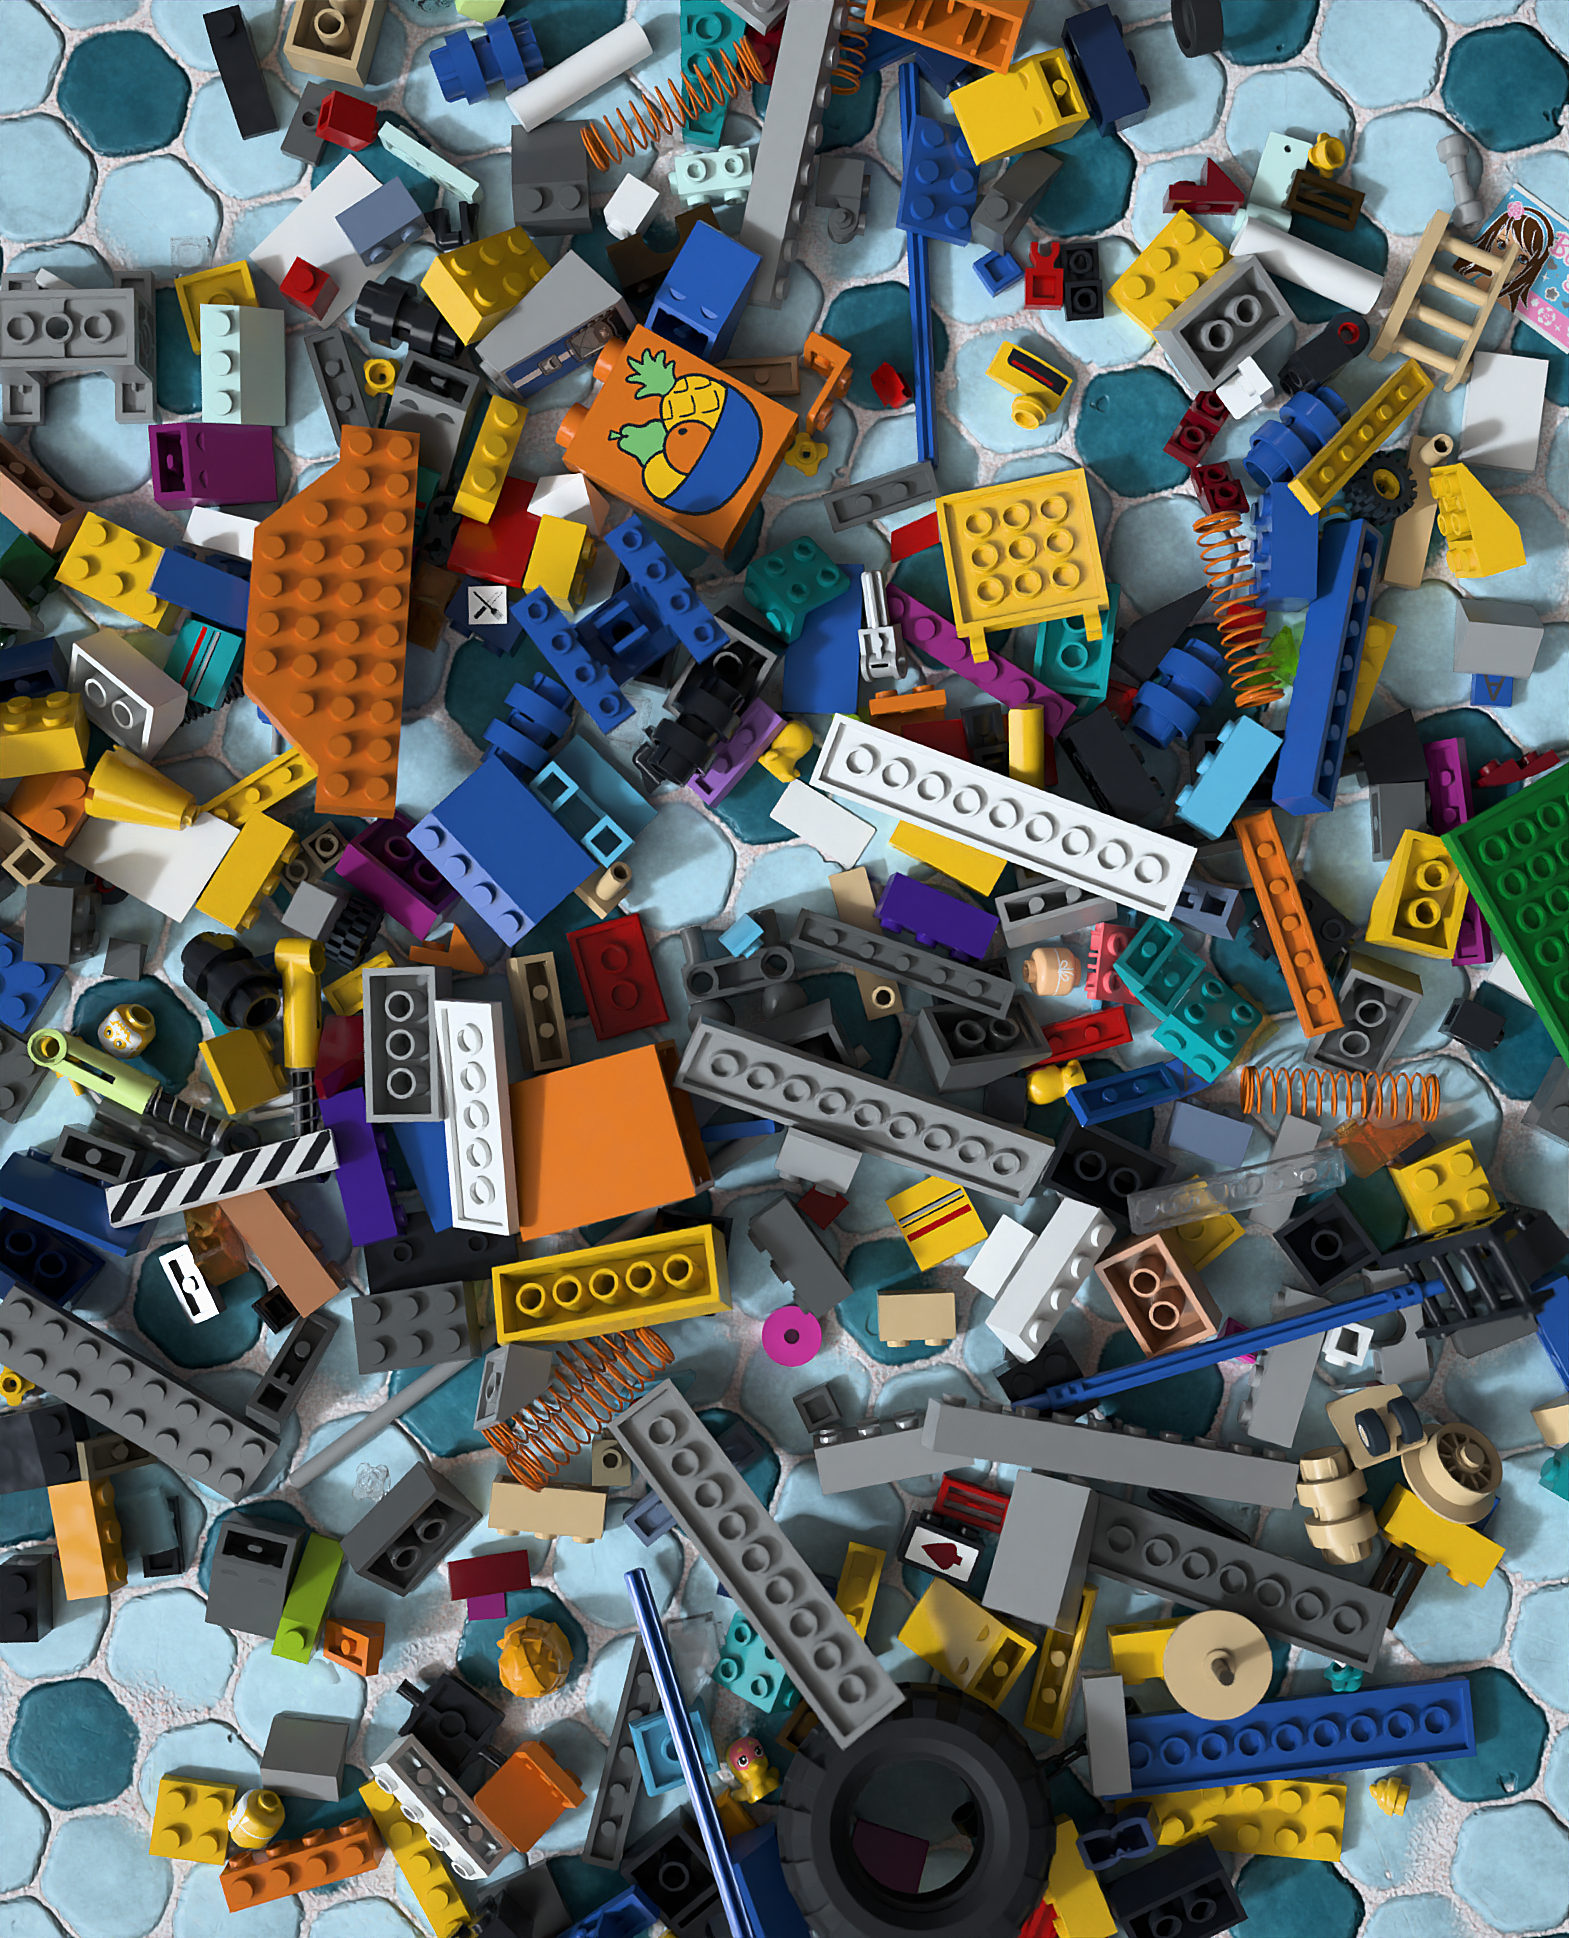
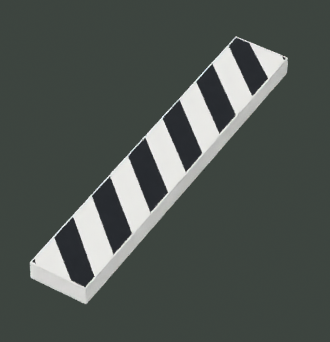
[105,1129,340,1228]

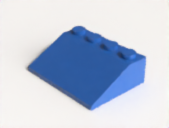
[406,752,601,948]

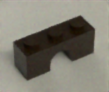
[605,202,722,300]

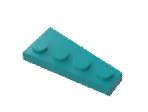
[680,0,749,149]

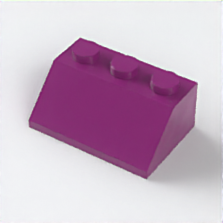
[335,809,463,942]

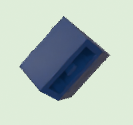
[644,220,764,365]

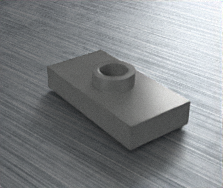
[280,81,333,168]

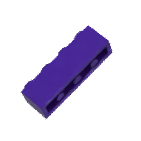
[318,1087,408,1247]

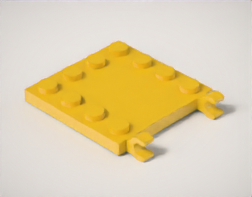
[935,467,1110,664]

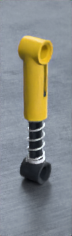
[274,937,332,1183]

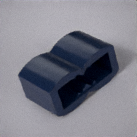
[1075,1801,1163,1870]

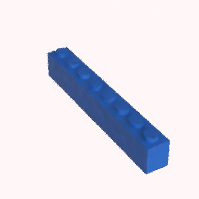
[1272,518,1384,816]

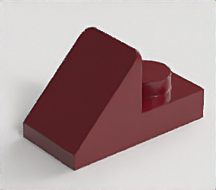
[1162,157,1244,216]

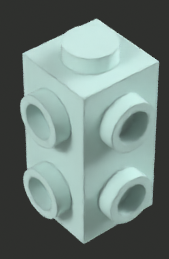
[668,145,752,210]

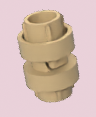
[1296,1446,1378,1565]

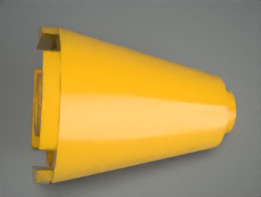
[85,744,200,831]

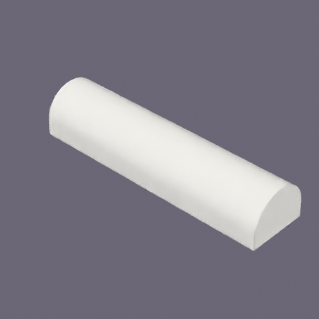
[506,17,653,132]
[1230,216,1384,315]

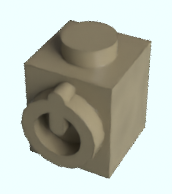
[592,1427,633,1486]

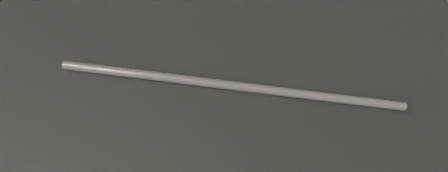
[289,1044,872,1491]

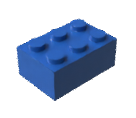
[1248,482,1319,612]

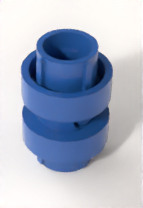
[429,15,544,106]
[1243,386,1351,490]
[1129,638,1228,750]
[480,671,575,778]

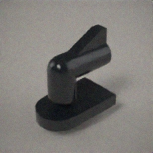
[424,201,480,251]
[632,725,666,794]

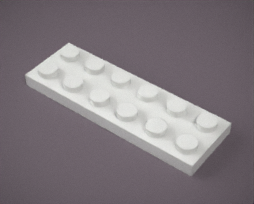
[434,998,520,1236]

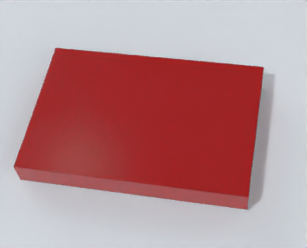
[447,476,542,589]
[566,913,670,1042]

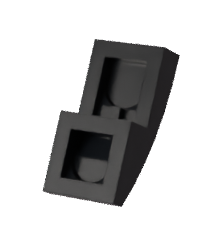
[960,702,1009,778]

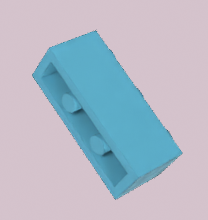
[1174,715,1283,840]

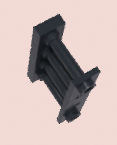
[1376,1209,1557,1340]

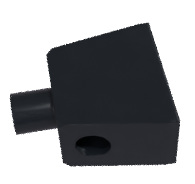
[1339,709,1431,788]

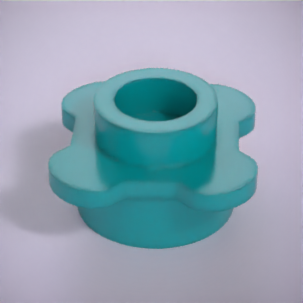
[1323,1661,1365,1692]

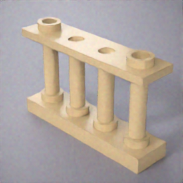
[1367,209,1521,393]

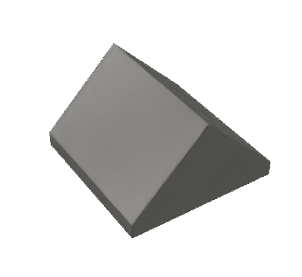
[1453,599,1545,679]
[260,1715,350,1802]

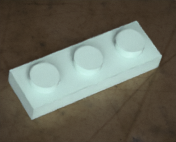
[378,121,485,205]

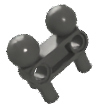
[680,909,809,1034]

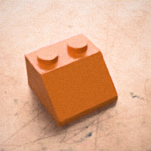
[4,768,95,847]

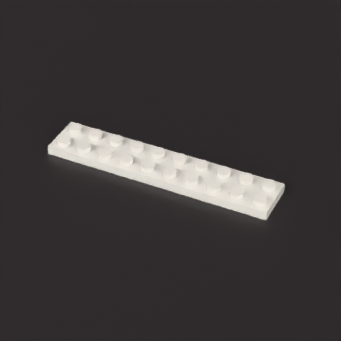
[809,713,1197,922]

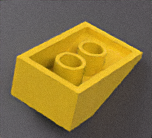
[1364,829,1469,959]

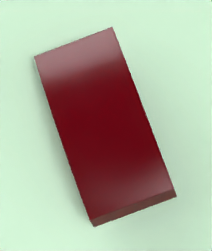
[1162,389,1230,468]
[1190,461,1250,515]
[1470,749,1560,789]
[447,1549,532,1601]

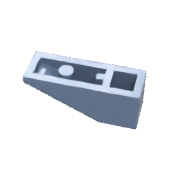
[1170,878,1246,941]

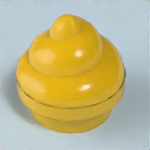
[1369,1776,1411,1817]

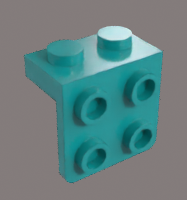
[743,536,851,644]
[1151,971,1263,1084]
[712,1610,802,1714]

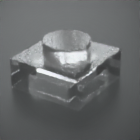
[170,235,212,279]

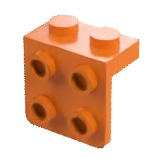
[804,331,854,438]
[868,685,947,737]
[473,1740,587,1853]

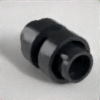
[355,276,465,361]
[647,674,745,788]
[181,931,281,1031]

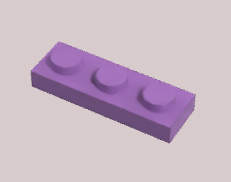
[687,697,788,809]

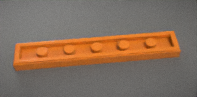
[1232,809,1345,1038]

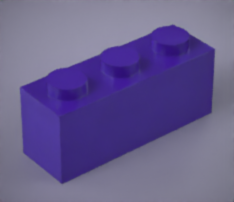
[873,872,1000,965]

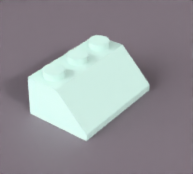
[200,304,286,427]

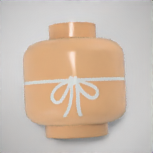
[1022,947,1081,996]

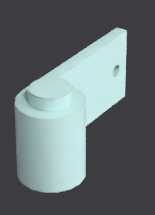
[1231,131,1313,236]

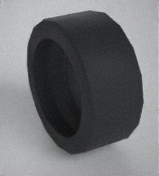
[1171,0,1223,58]

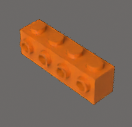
[219,1816,386,1913]

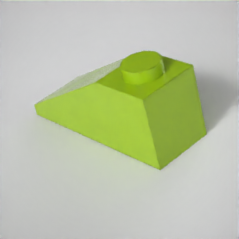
[271,1532,345,1665]

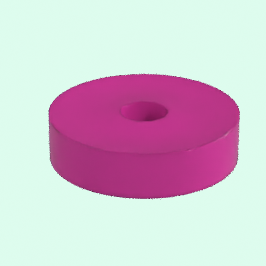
[762,1304,822,1367]

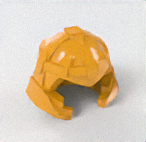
[497,1615,574,1698]

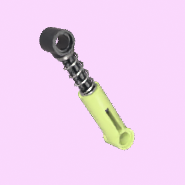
[27,1028,262,1157]

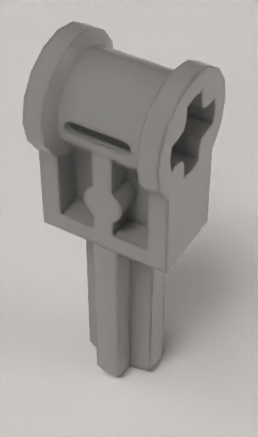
[858,570,908,683]

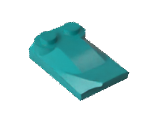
[1032,582,1121,717]

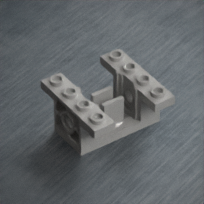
[0,271,157,426]

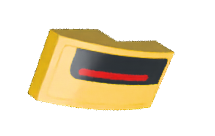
[985,341,1073,414]

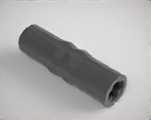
[95,1096,211,1168]

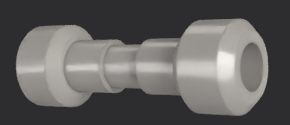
[1436,133,1485,230]

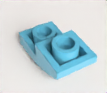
[718,913,765,959]

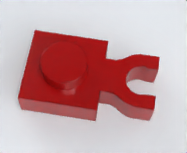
[1024,242,1063,310]

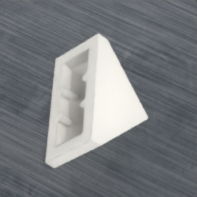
[527,473,610,540]

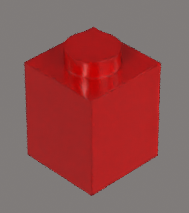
[315,90,379,152]
[279,256,340,321]

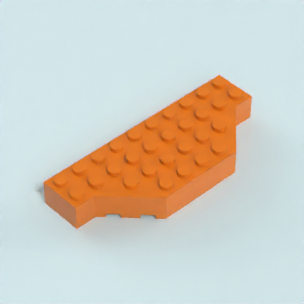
[243,424,420,819]

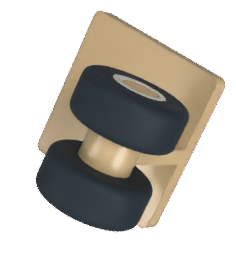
[1325,1384,1428,1470]

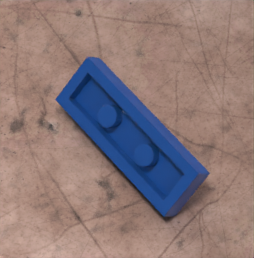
[1065,1061,1181,1127]

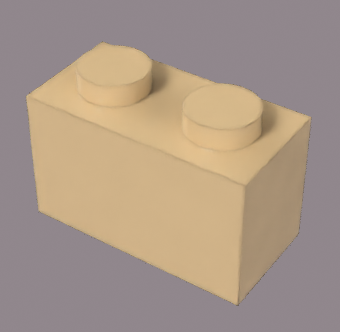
[877,1288,956,1347]

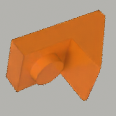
[408,923,489,976]
[323,1618,385,1677]

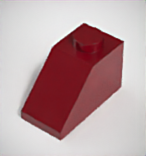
[314,1015,365,1100]

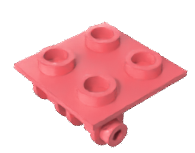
[1084,923,1144,1006]

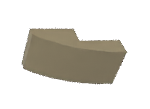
[278,821,348,898]

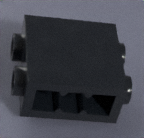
[1244,879,1358,982]

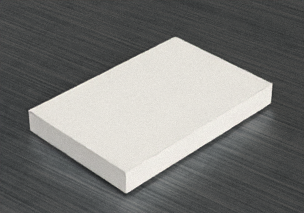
[1457,351,1549,474]

